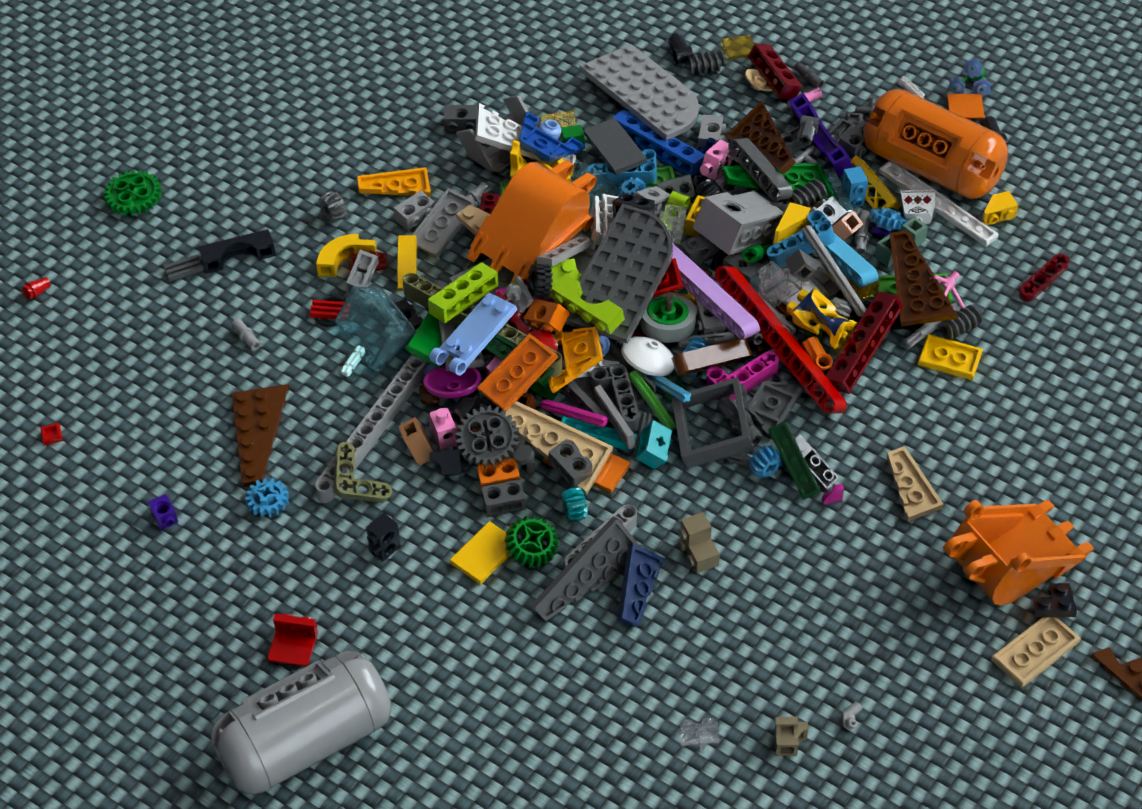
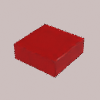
[40,423,63,446]

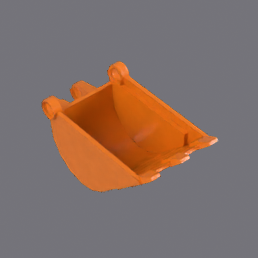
[467,160,597,284]
[943,500,1094,606]

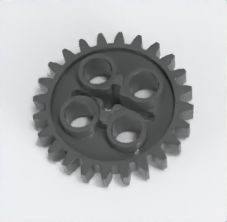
[455,406,520,468]

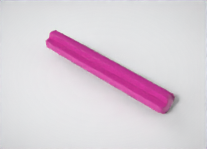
[541,399,608,427]

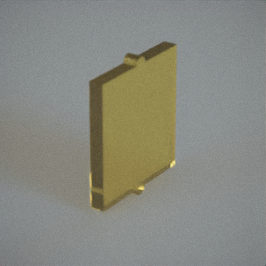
[722,35,755,60]

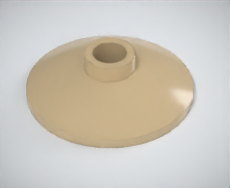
[745,69,773,91]

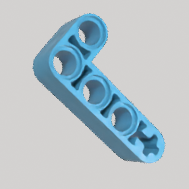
[588,149,657,187]
[767,210,835,269]

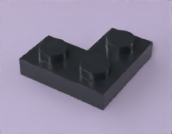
[1031,583,1077,617]

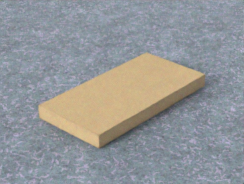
[991,617,1081,688]

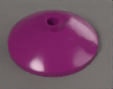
[424,365,481,399]

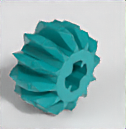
[561,488,588,522]

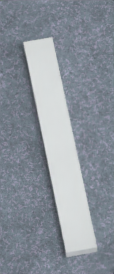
[879,161,999,247]

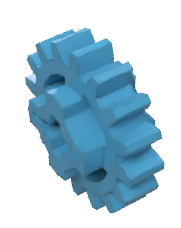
[868,207,907,231]
[245,478,289,518]

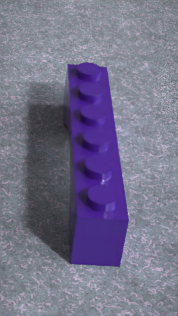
[788,93,853,178]

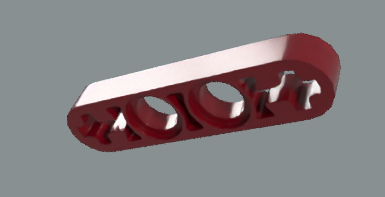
[1019,254,1069,302]

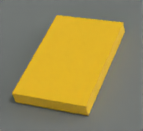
[918,334,983,380]
[450,521,520,585]

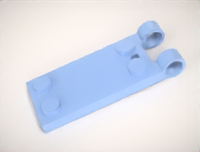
[429,292,518,375]

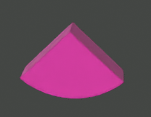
[821,484,844,504]

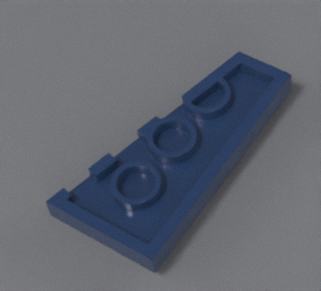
[617,544,665,627]

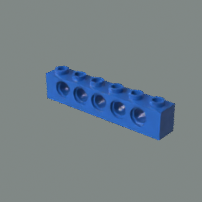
[611,109,705,177]

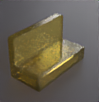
[539,110,577,128]

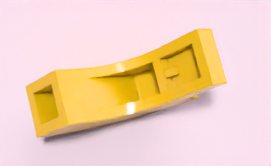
[316,234,377,277]

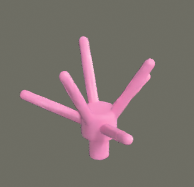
[934,271,965,308]

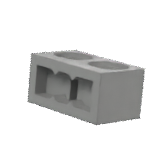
[393,191,435,231]
[346,250,379,294]

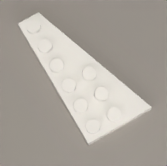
[475,103,576,171]

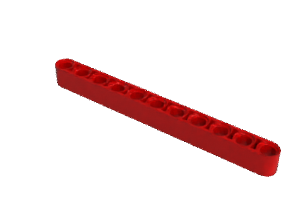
[715,266,846,414]

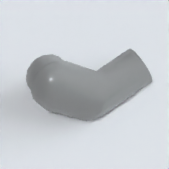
[842,701,862,730]

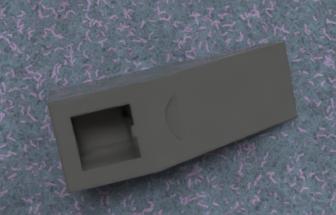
[795,434,839,490]

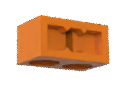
[476,458,520,493]

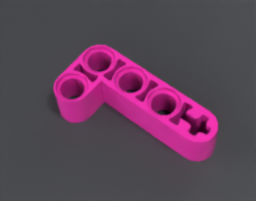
[706,351,780,400]

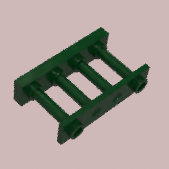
[484,334,562,401]

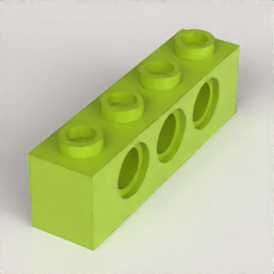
[428,262,498,323]

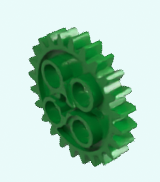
[103,170,162,216]

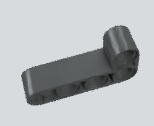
[591,364,639,433]

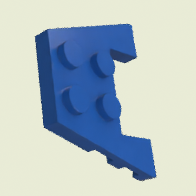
[519,112,585,162]

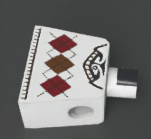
[901,190,936,224]

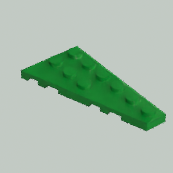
[721,163,837,201]

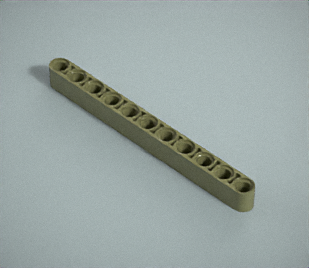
[403,273,562,377]

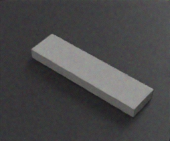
[537,237,593,266]
[594,385,636,450]

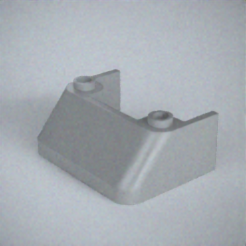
[456,95,538,173]

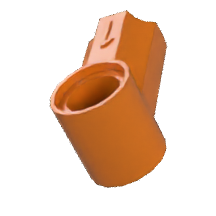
[802,336,833,375]

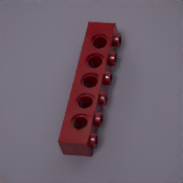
[826,292,903,394]

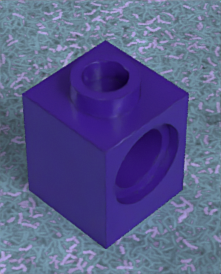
[148,494,178,530]

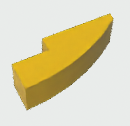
[398,235,417,290]

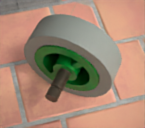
[639,292,696,343]

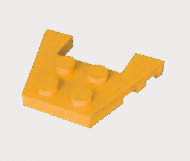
[549,327,603,393]

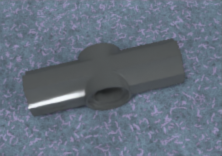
[717,396,762,447]

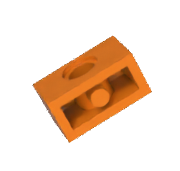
[524,299,570,333]

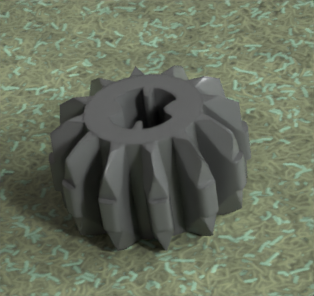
[318,191,347,222]

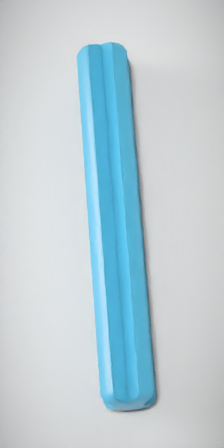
[644,373,691,402]

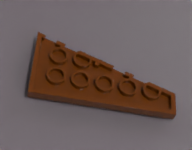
[725,101,796,174]

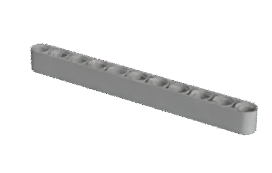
[315,354,430,503]

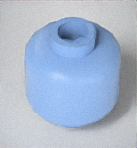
[539,120,561,140]

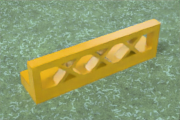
[851,155,902,210]

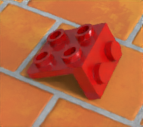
[268,613,318,667]

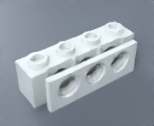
[590,194,618,250]

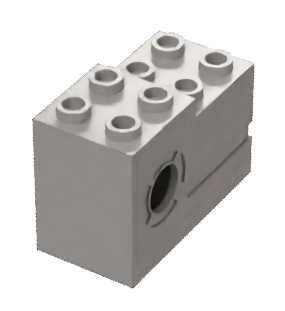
[693,191,784,255]

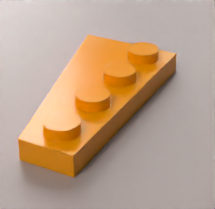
[357,167,431,197]

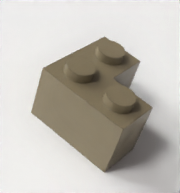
[678,512,720,573]

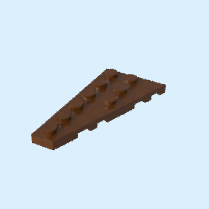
[890,230,958,327]
[232,384,290,488]

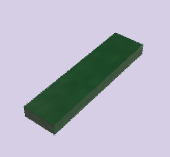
[768,420,821,500]

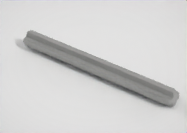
[802,225,867,317]

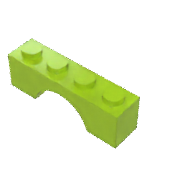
[551,273,625,335]

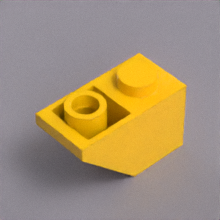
[982,191,1018,225]

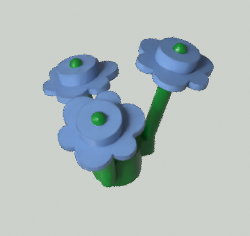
[948,58,991,96]

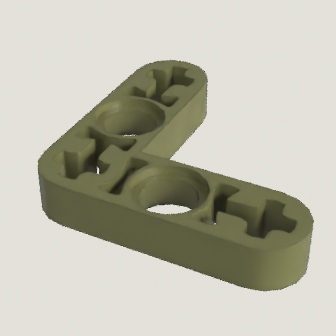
[334,442,392,502]

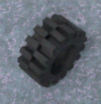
[527,264,553,298]

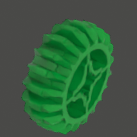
[504,515,559,569]

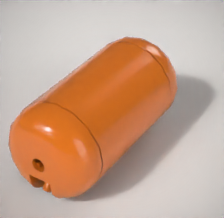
[863,89,1008,199]

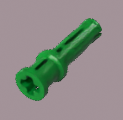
[742,242,773,263]

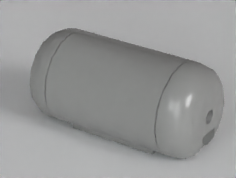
[211,650,391,795]

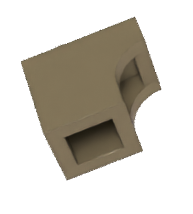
[774,717,808,756]

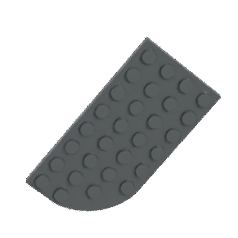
[565,204,673,344]

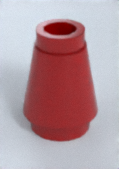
[22,277,51,299]

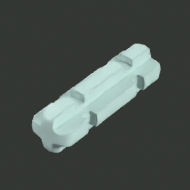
[340,345,365,377]

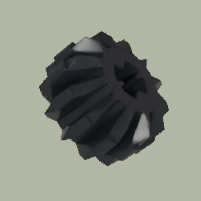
[695,179,722,197]

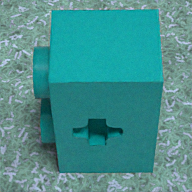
[636,420,672,469]

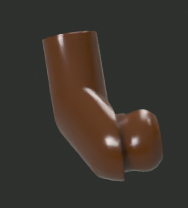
[419,384,440,407]

